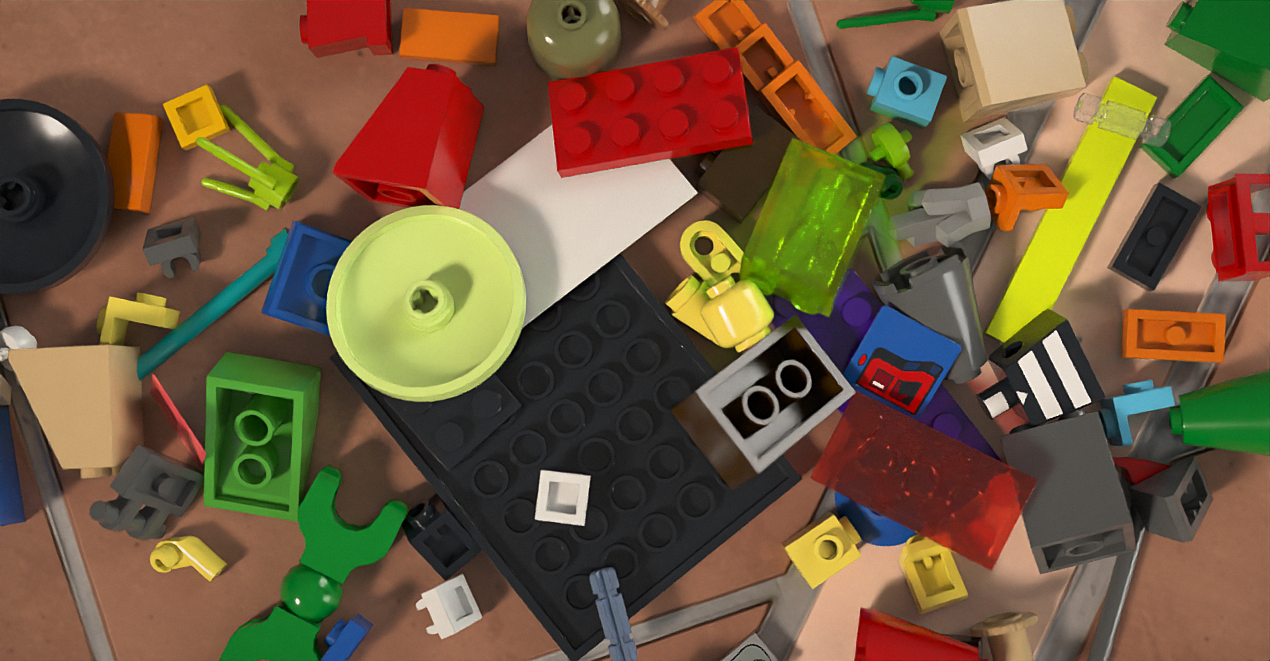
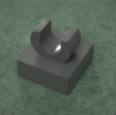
[143,216,201,278]

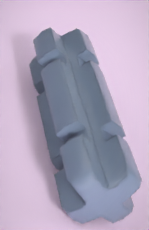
[589,567,638,661]

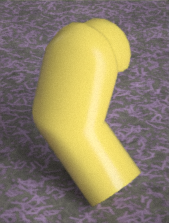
[150,535,227,582]

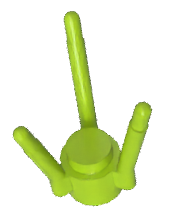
[196,104,300,211]

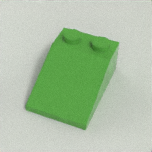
[204,352,321,522]

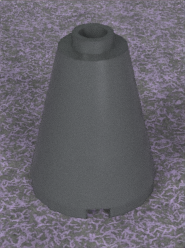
[872,242,987,384]

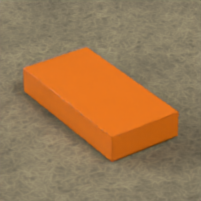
[399,8,500,66]

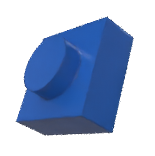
[321,614,374,661]

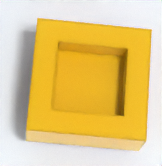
[163,84,230,151]

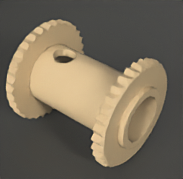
[970,612,1039,661]

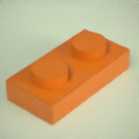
[1121,309,1226,363]

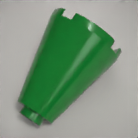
[1168,368,1270,456]

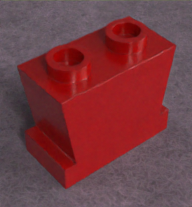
[299,0,393,58]

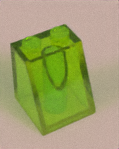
[739,138,886,317]

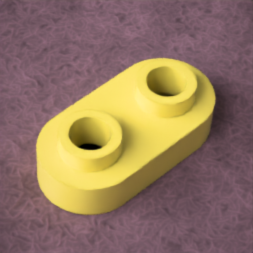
[680,221,761,288]

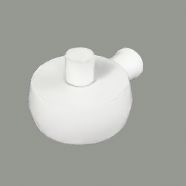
[0,326,37,386]

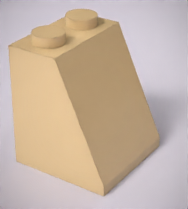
[940,0,1089,124]
[8,345,144,478]

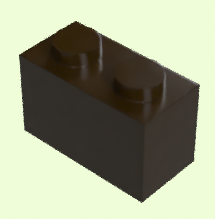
[694,106,803,224]

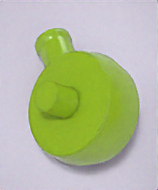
[869,123,914,181]

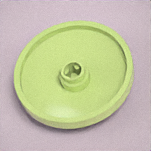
[326,205,526,402]

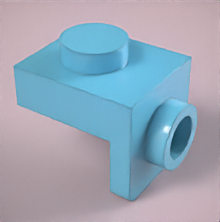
[1098,379,1175,447]

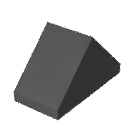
[1129,456,1213,543]

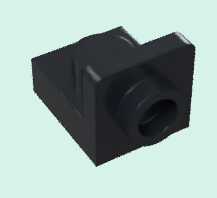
[401,494,482,581]

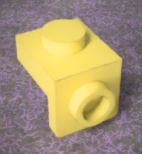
[97,292,180,346]
[899,531,968,615]

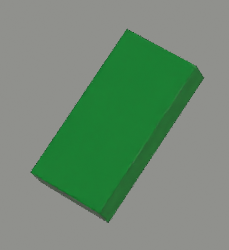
[1139,75,1244,179]

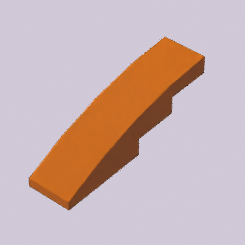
[692,0,857,167]

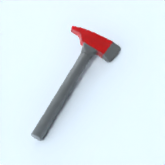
[1087,457,1170,661]

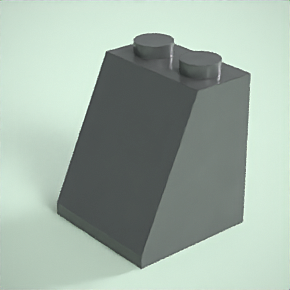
[1000,411,1137,574]

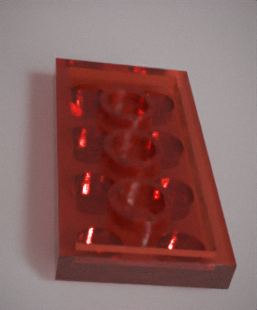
[810,390,1038,572]

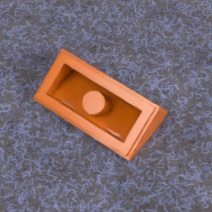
[107,113,163,214]

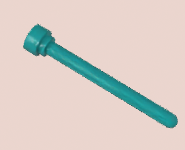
[137,227,290,381]

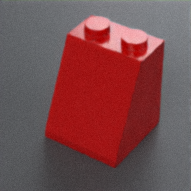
[333,64,484,209]

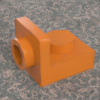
[985,164,1069,231]

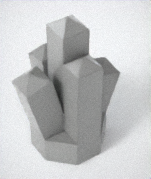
[887,182,991,247]

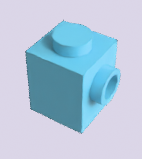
[866,56,947,130]

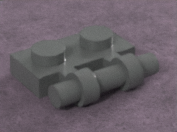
[90,444,204,541]

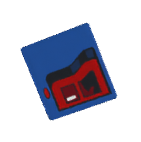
[843,306,962,423]

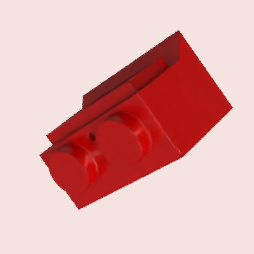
[1206,173,1270,282]

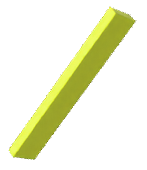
[983,76,1157,344]

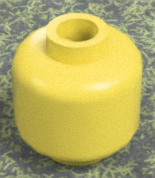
[700,275,774,352]

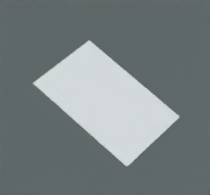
[459,125,698,328]

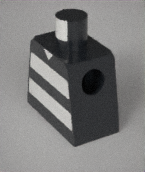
[976,308,1106,426]

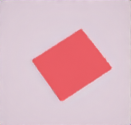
[150,374,206,469]

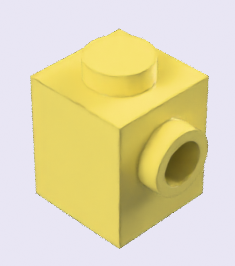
[781,512,862,589]

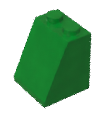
[1164,0,1270,102]

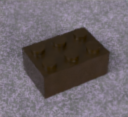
[670,314,856,490]

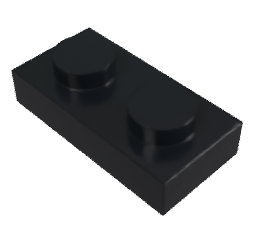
[1107,182,1202,292]

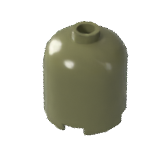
[526,0,622,81]

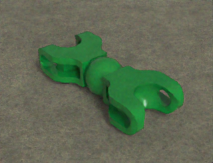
[219,464,408,661]

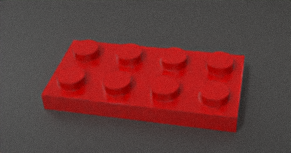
[548,47,754,178]

